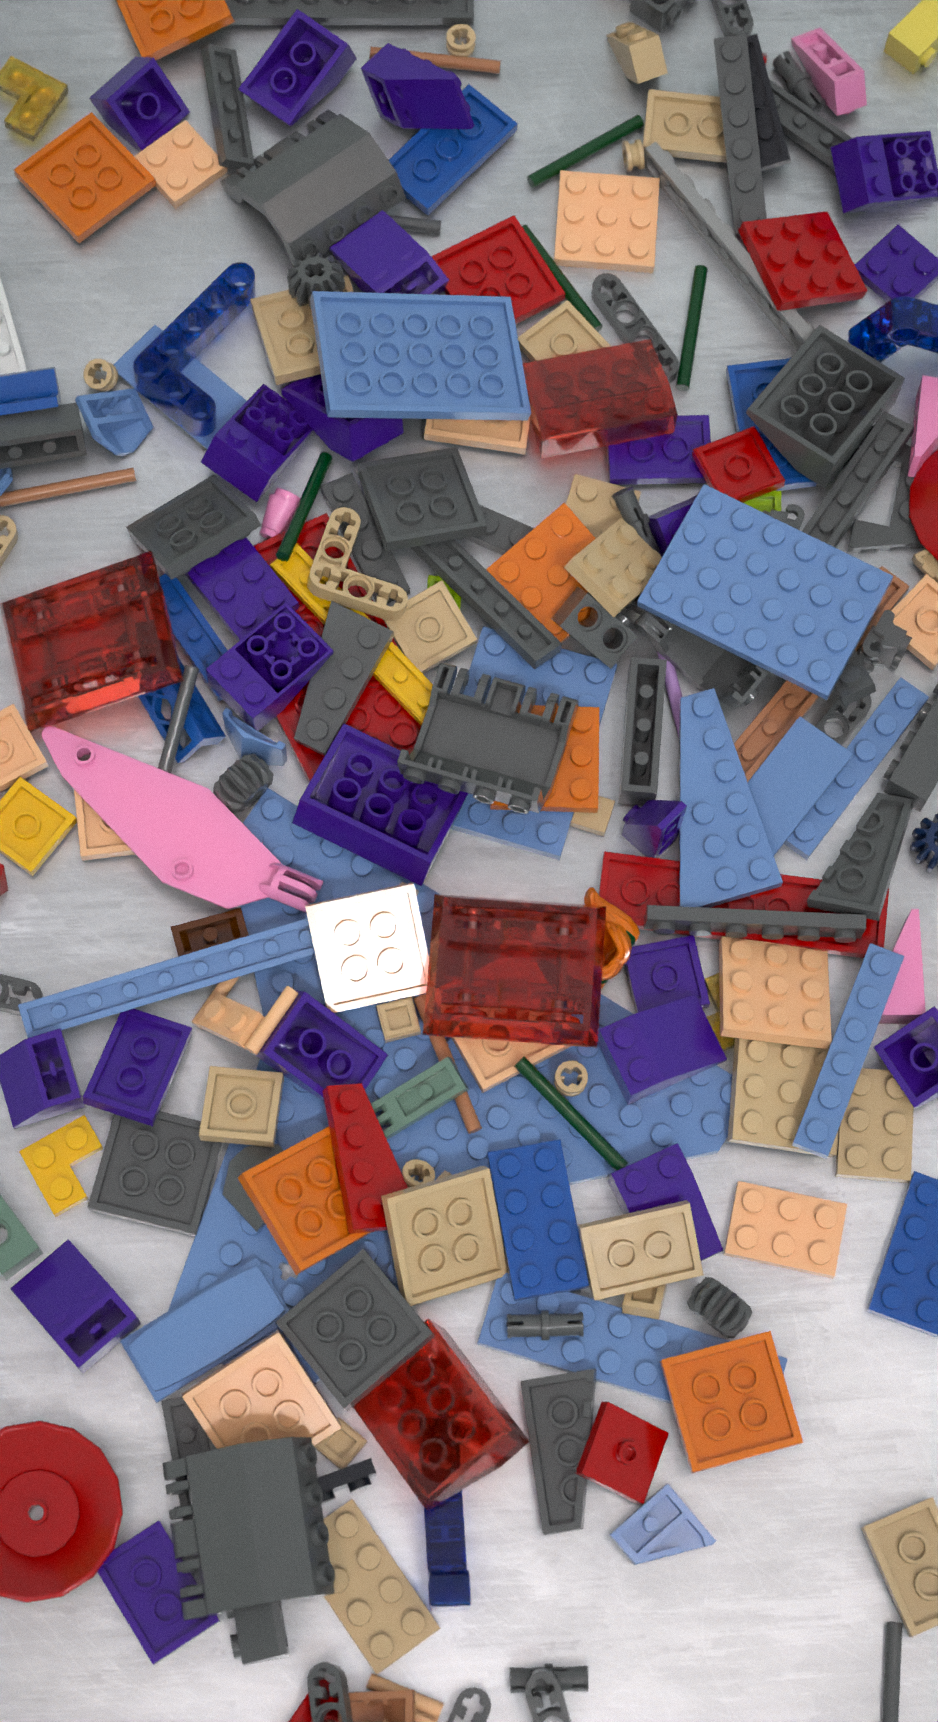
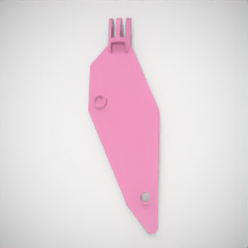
[42,726,323,913]

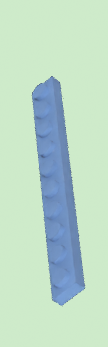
[18,918,315,1038]

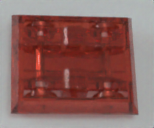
[0,550,184,733]
[423,894,606,1048]

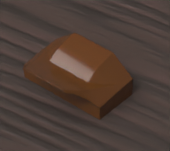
[170,908,249,957]

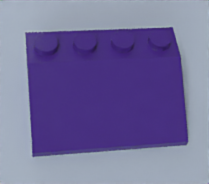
[292,723,469,886]

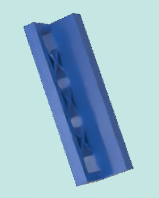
[0,367,61,415]
[110,622,226,763]

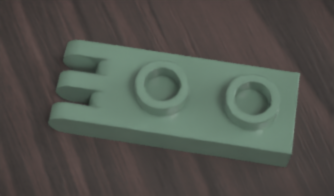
[371,1057,469,1140]

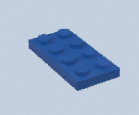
[389,84,518,216]
[726,358,817,491]
[487,1140,589,1301]
[866,1171,938,1338]

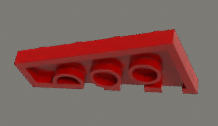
[322,1083,408,1234]

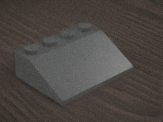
[746,325,905,488]

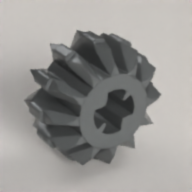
[287,251,345,308]
[213,754,274,813]
[687,1277,752,1338]

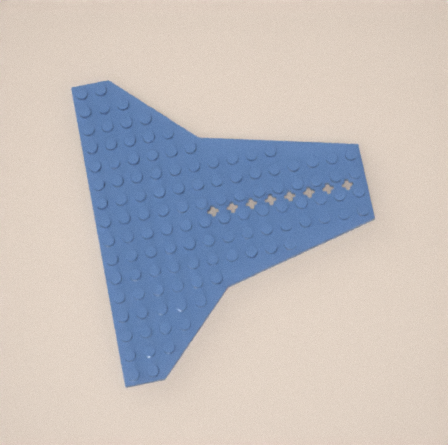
[168,788,732,1384]

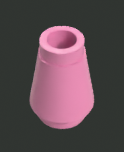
[259,488,300,539]

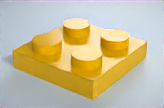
[0,777,77,876]

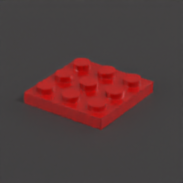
[738,211,868,311]
[431,215,565,324]

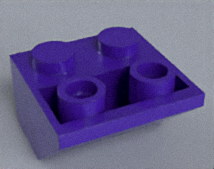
[0,1028,85,1129]

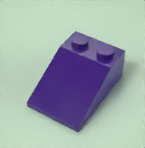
[238,9,357,127]
[281,374,404,462]
[255,990,388,1101]
[596,994,727,1105]
[608,1143,723,1261]

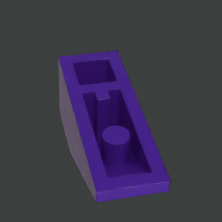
[622,800,687,858]

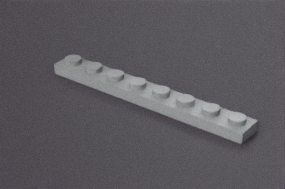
[644,142,815,352]

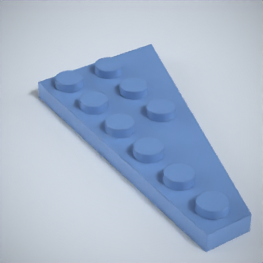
[679,688,783,908]

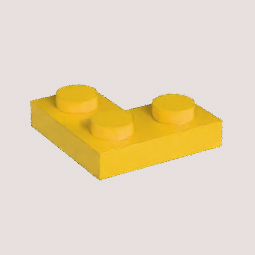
[19,1115,103,1217]

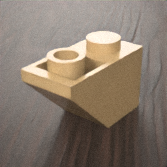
[606,22,668,84]

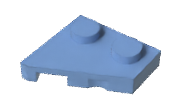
[609,1484,716,1565]

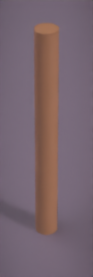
[369,46,501,74]
[0,468,136,507]
[414,994,482,1134]

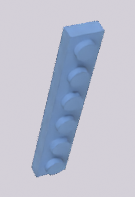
[784,677,929,860]
[792,943,904,1159]

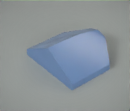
[75,388,153,456]
[222,707,287,766]

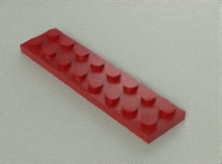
[599,851,889,958]

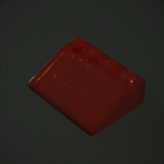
[523,339,678,459]
[353,1318,530,1510]

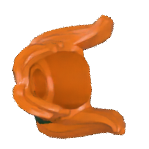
[540,887,640,990]

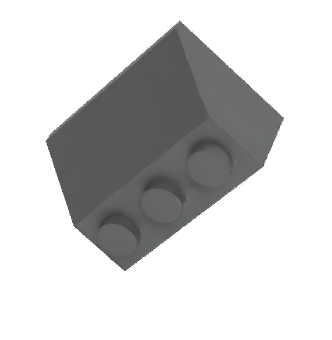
[226,1601,290,1666]

